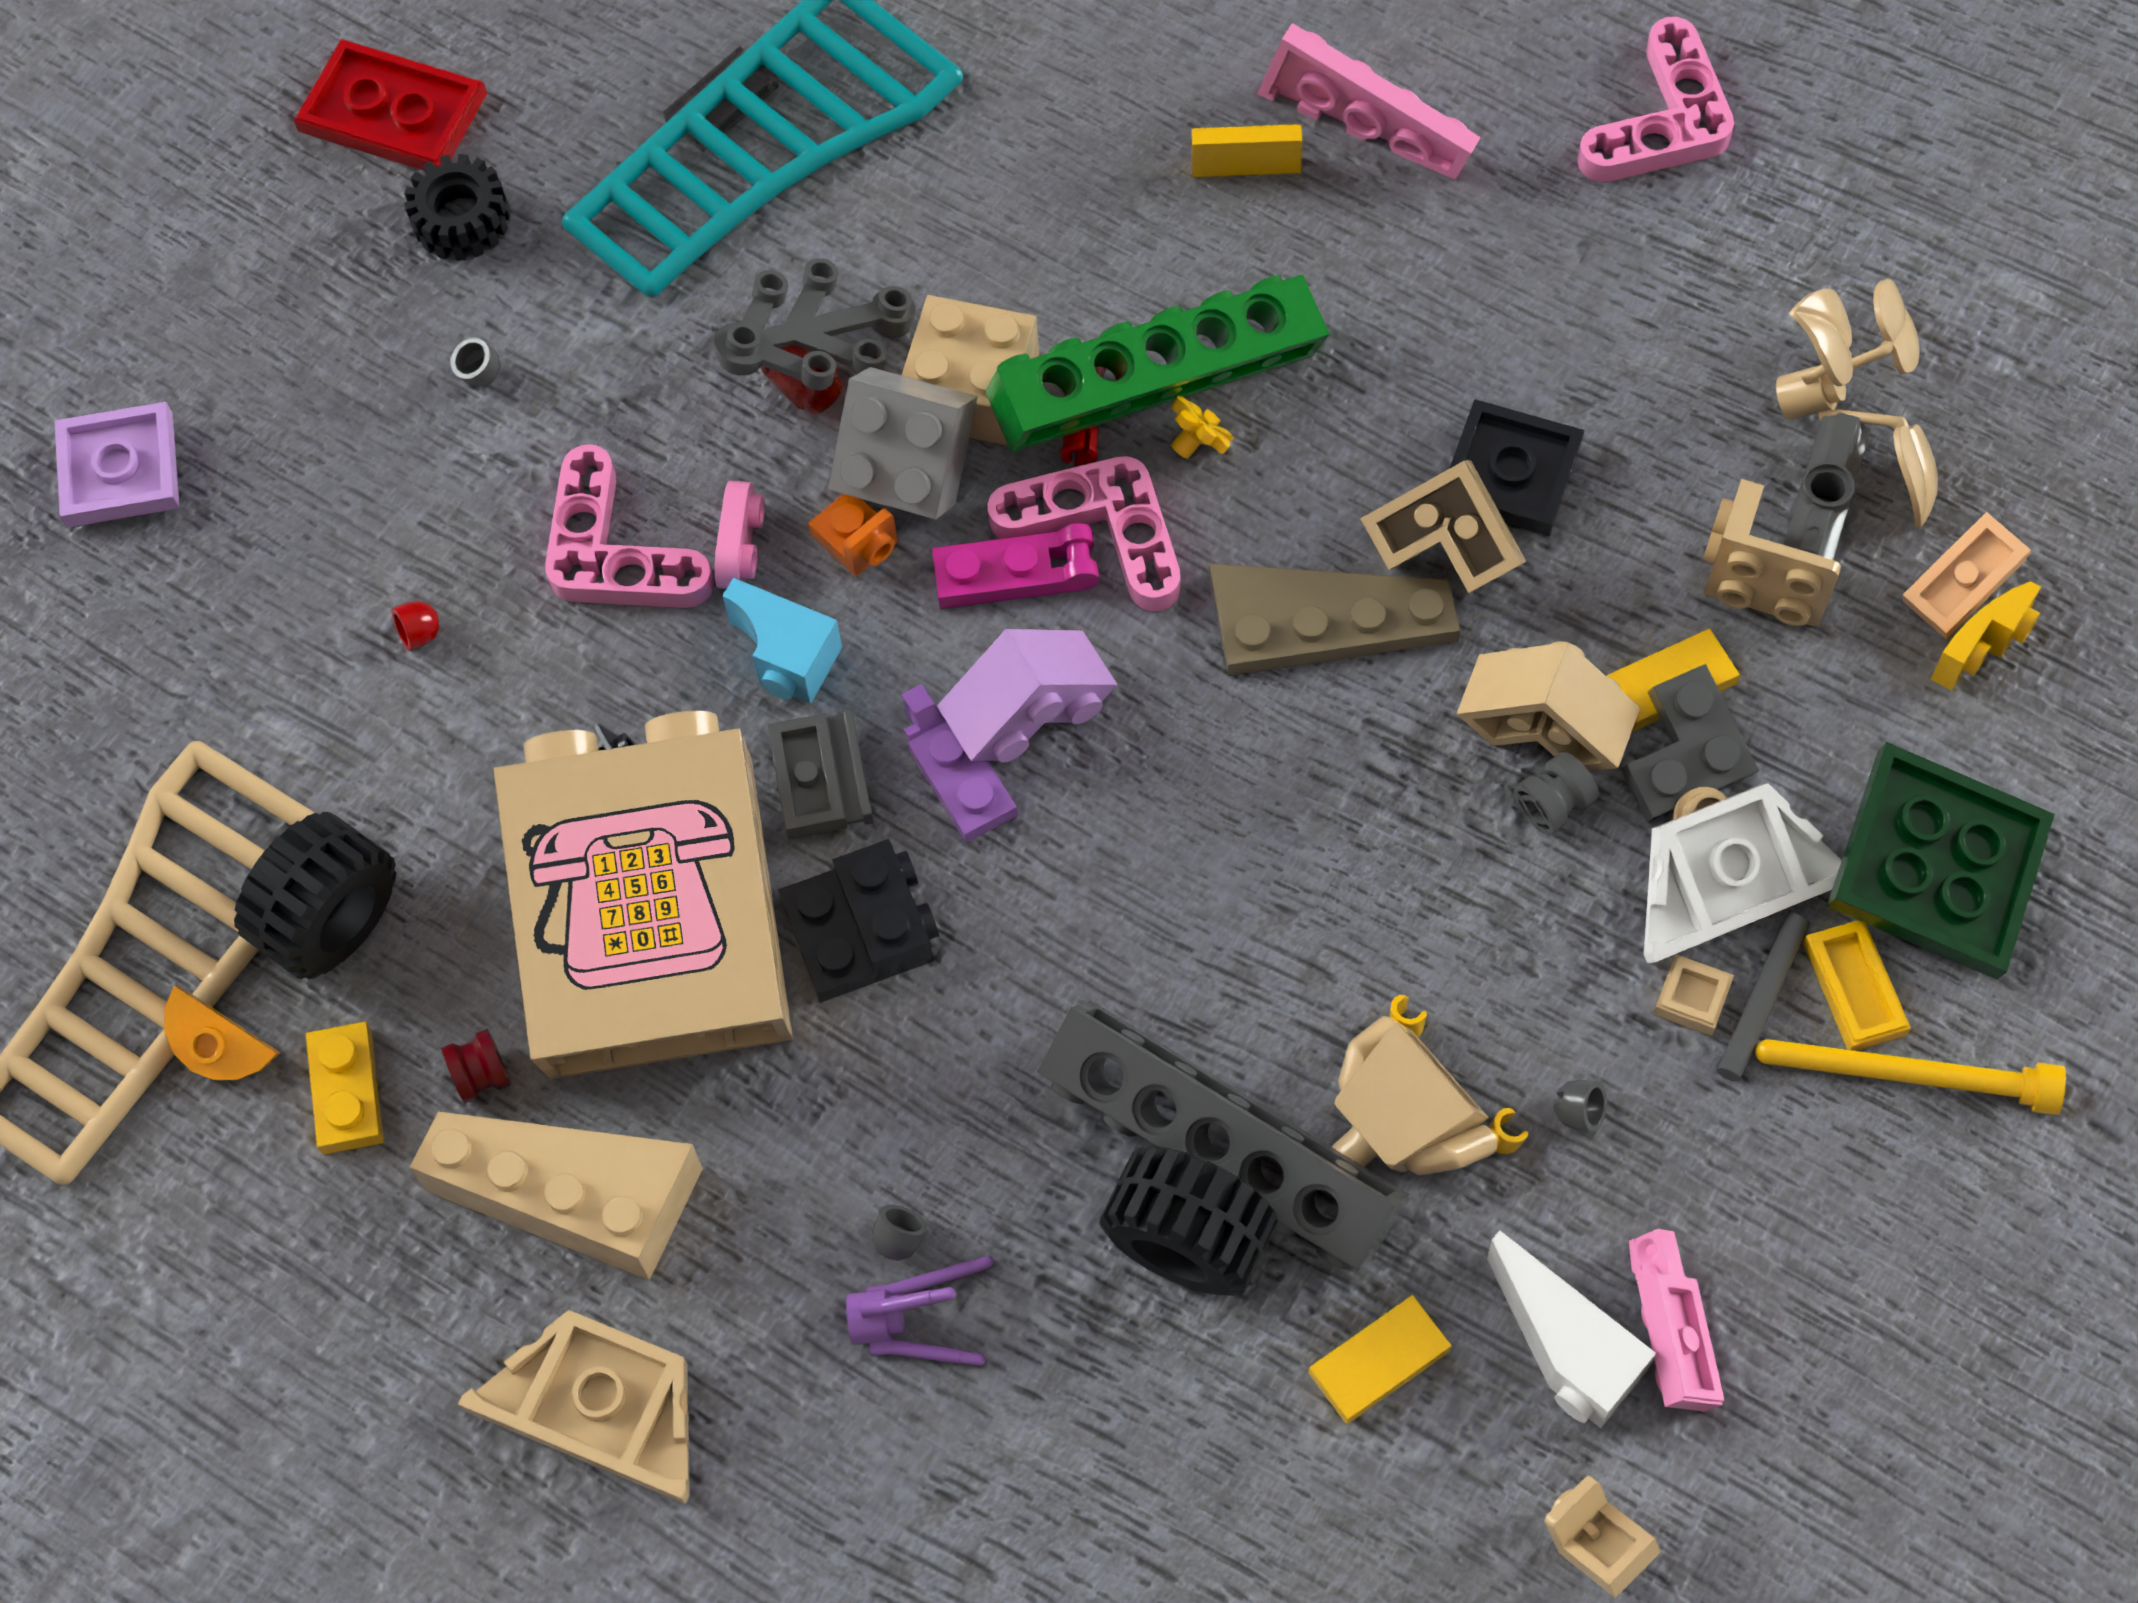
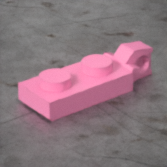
[1629,1229,1725,1411]

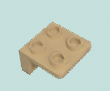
[1703,479,1841,626]

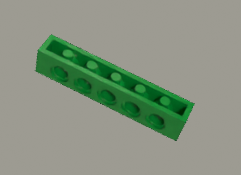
[985,274,1330,453]

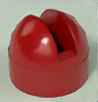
[391,601,439,651]

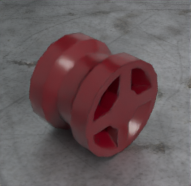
[441,1029,511,1104]

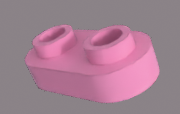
[715,481,765,589]

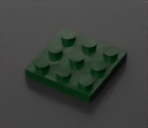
[1827,742,2055,980]

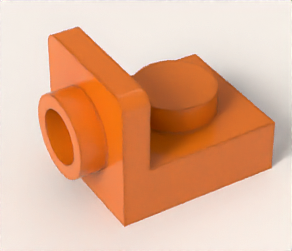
[808,494,898,577]

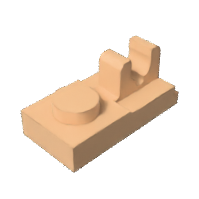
[1902,512,2031,640]

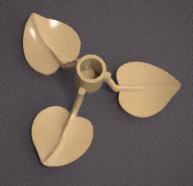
[1776,279,1938,529]

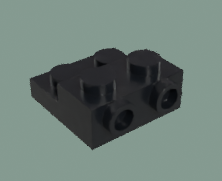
[778,839,939,1003]

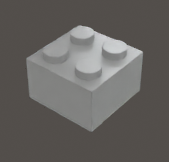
[828,367,978,519]

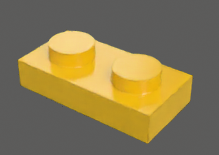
[305,1021,384,1155]

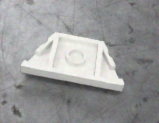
[1644,783,1842,963]

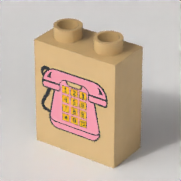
[493,710,793,1080]

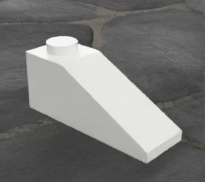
[1487,1231,1656,1428]

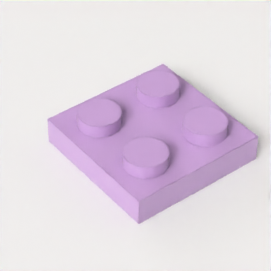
[54,402,180,528]

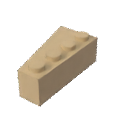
[410,1111,703,1280]

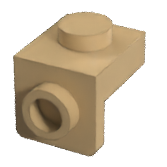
[1545,1476,1661,1598]

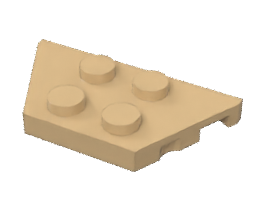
[458,1310,690,1504]

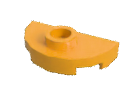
[164,985,281,1080]

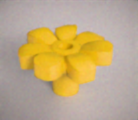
[1170,396,1233,459]

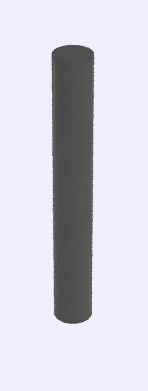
[1717,913,1810,1082]

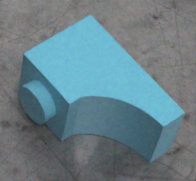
[722,578,843,704]

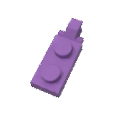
[901,684,1018,843]

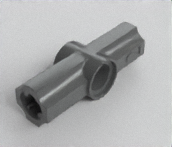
[1784,412,1871,559]

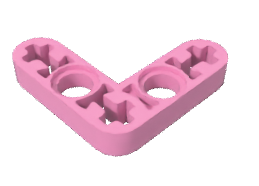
[1577,17,1734,182]
[545,444,714,608]
[987,456,1181,612]

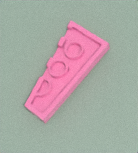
[1257,23,1481,180]

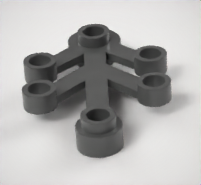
[713,258,916,390]

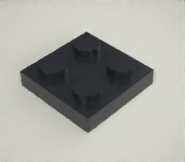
[1449,399,1585,536]

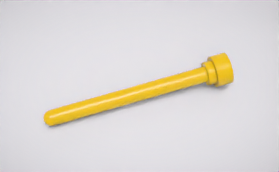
[1755,1039,2066,1115]

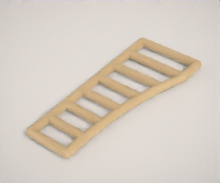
[0,741,315,1185]

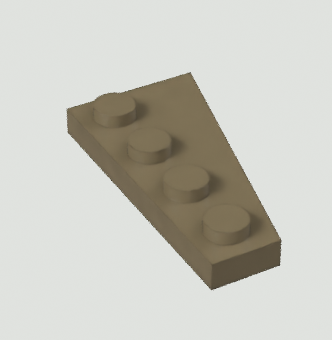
[1209,563,1460,676]

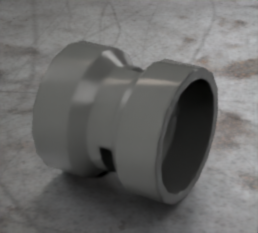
[1513,751,1599,835]

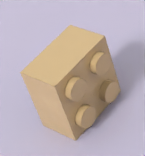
[902,295,1039,446]

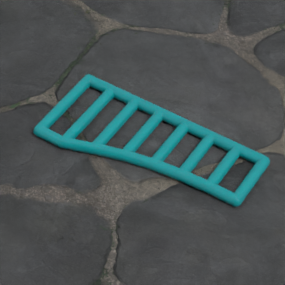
[562,0,963,297]

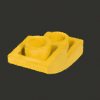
[1931,581,2041,691]

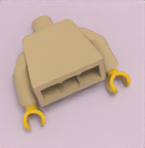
[1331,995,1528,1176]

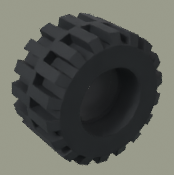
[234,811,397,980]
[1099,1146,1278,1296]

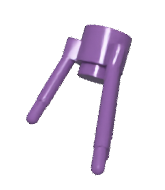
[846,1256,994,1366]

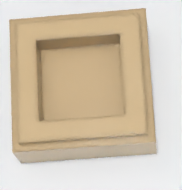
[1653,954,1734,1036]

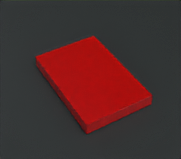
[294,39,488,171]

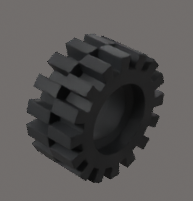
[404,154,510,261]

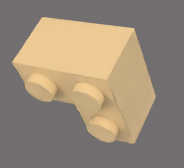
[1360,460,1526,593]
[1456,641,1640,771]

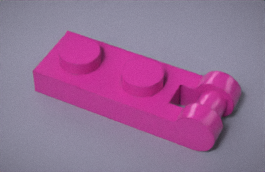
[932,523,1100,609]

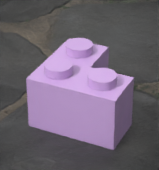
[937,629,1118,763]

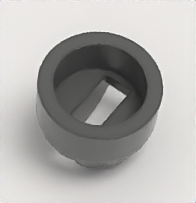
[450,337,501,387]
[1554,1080,1607,1132]
[872,1205,927,1261]

